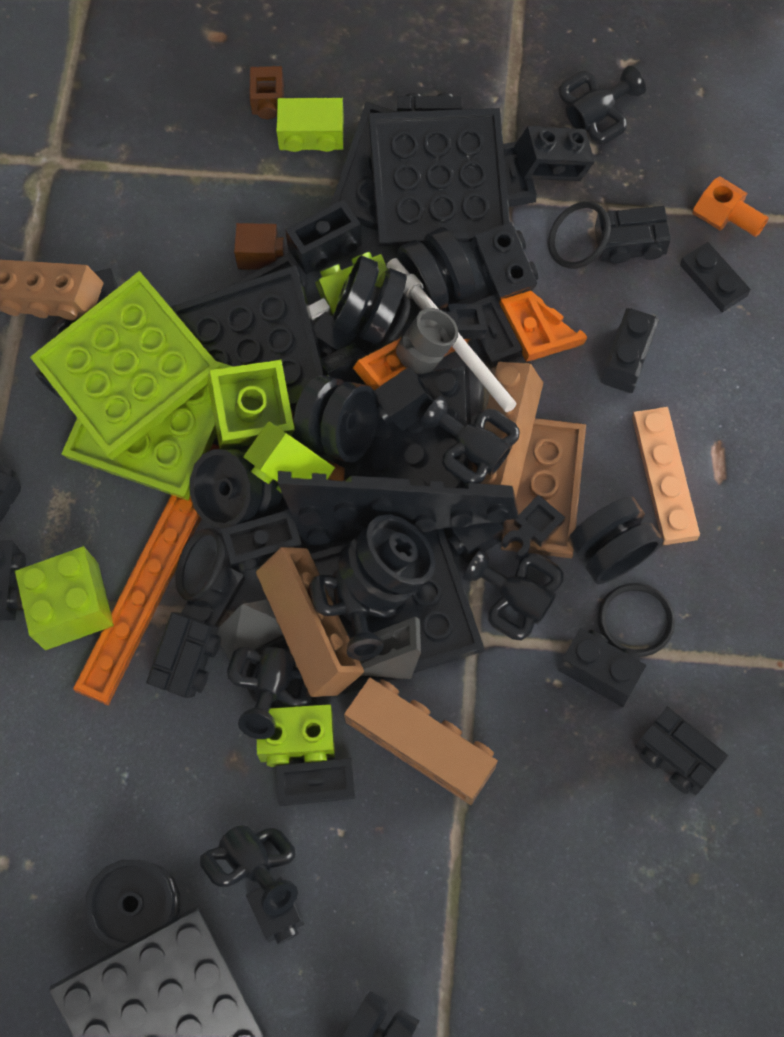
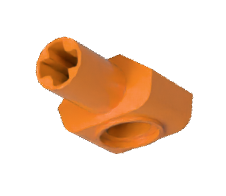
[692,176,769,237]

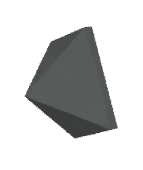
[217,599,284,661]
[359,617,421,679]

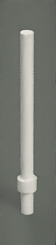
[387,258,517,412]

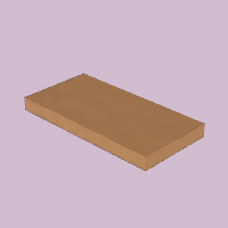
[501,418,586,559]

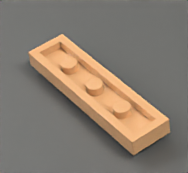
[632,407,700,545]

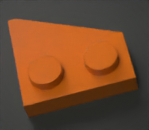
[499,291,587,362]

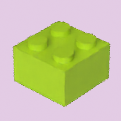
[207,360,295,449]
[15,546,114,651]

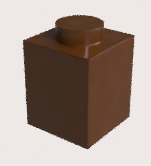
[234,223,285,270]

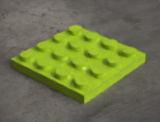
[30,271,221,460]
[61,361,233,501]

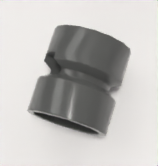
[396,308,458,374]

